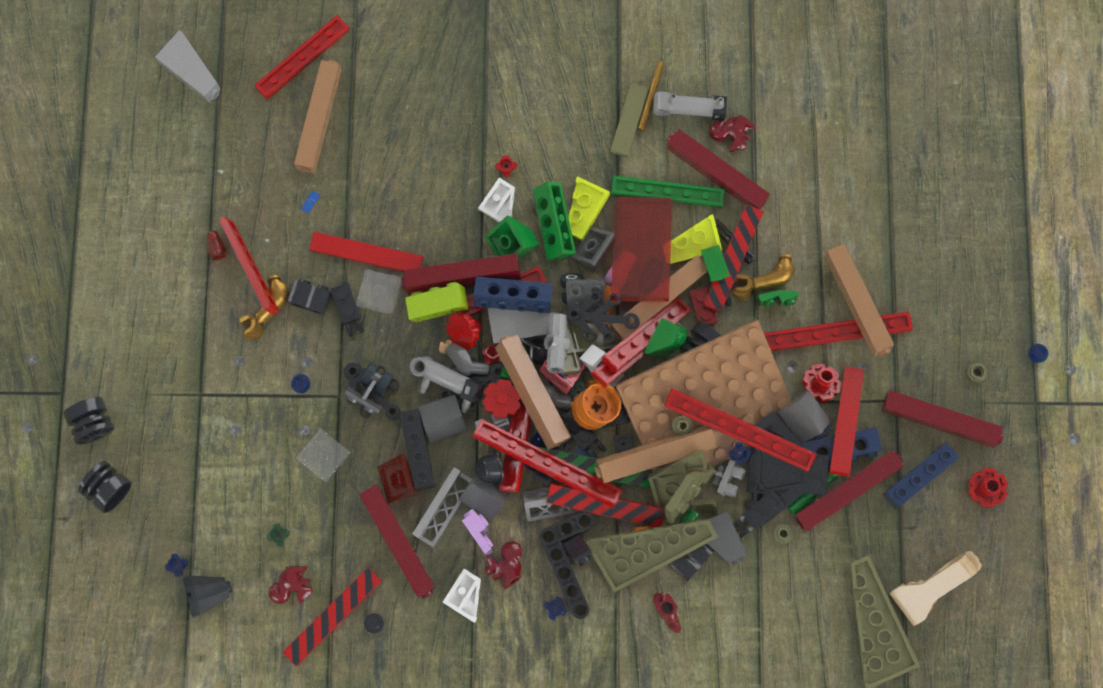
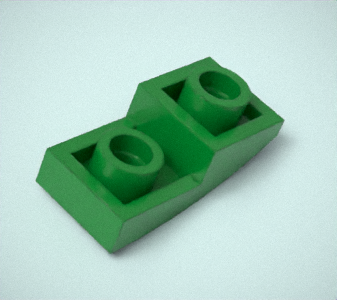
[701,245,730,282]
[756,290,799,307]

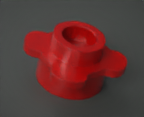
[495,155,517,177]
[481,346,502,365]

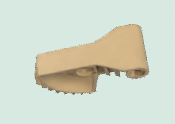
[889,551,982,626]

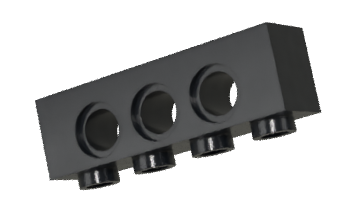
[399,408,436,491]

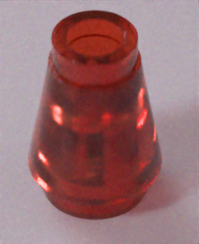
[207,231,227,261]

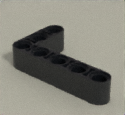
[540,512,594,620]

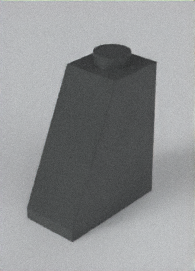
[706,511,747,565]

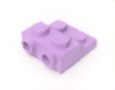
[462,509,494,556]

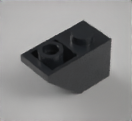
[563,534,592,566]

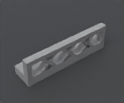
[412,467,472,548]
[522,484,583,522]

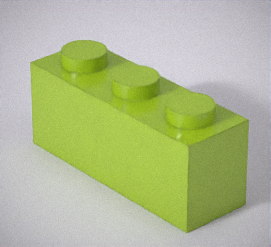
[405,282,469,323]

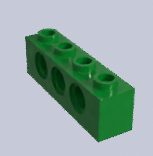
[532,181,576,261]

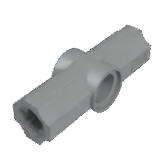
[544,313,570,374]

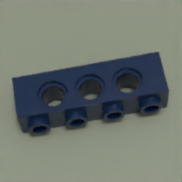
[474,277,553,313]
[801,427,882,466]
[883,442,959,509]

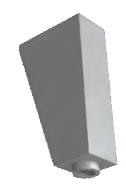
[155,30,221,103]
[487,308,559,346]

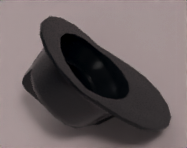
[520,338,548,364]
[475,446,503,485]

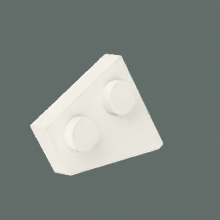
[478,178,515,222]
[442,568,481,623]

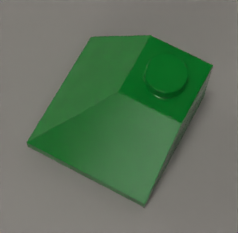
[484,216,540,260]
[644,318,688,359]

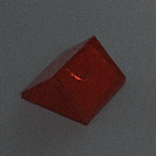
[377,454,417,503]

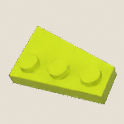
[568,176,610,242]
[662,214,722,265]

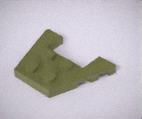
[561,320,634,376]
[649,450,718,516]
[665,465,716,525]

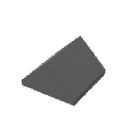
[570,227,615,272]
[777,390,831,443]
[418,394,467,443]
[459,472,510,521]

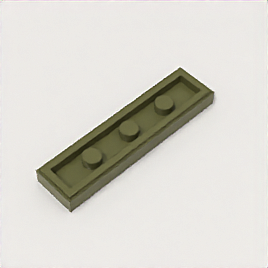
[610,83,649,157]

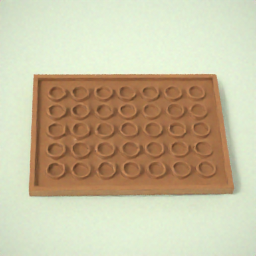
[615,320,792,474]

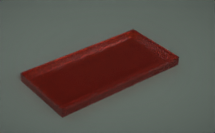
[611,197,672,302]

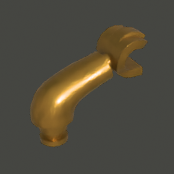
[732,254,795,301]
[239,275,289,341]

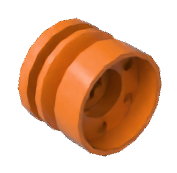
[572,383,621,430]

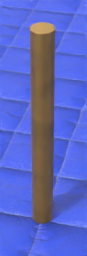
[637,61,665,132]

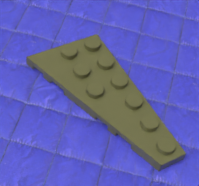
[585,519,718,592]
[850,555,920,688]

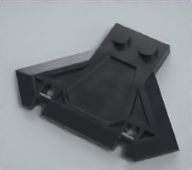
[745,411,829,527]

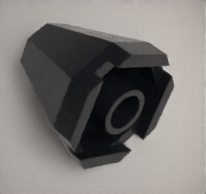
[183,576,232,618]

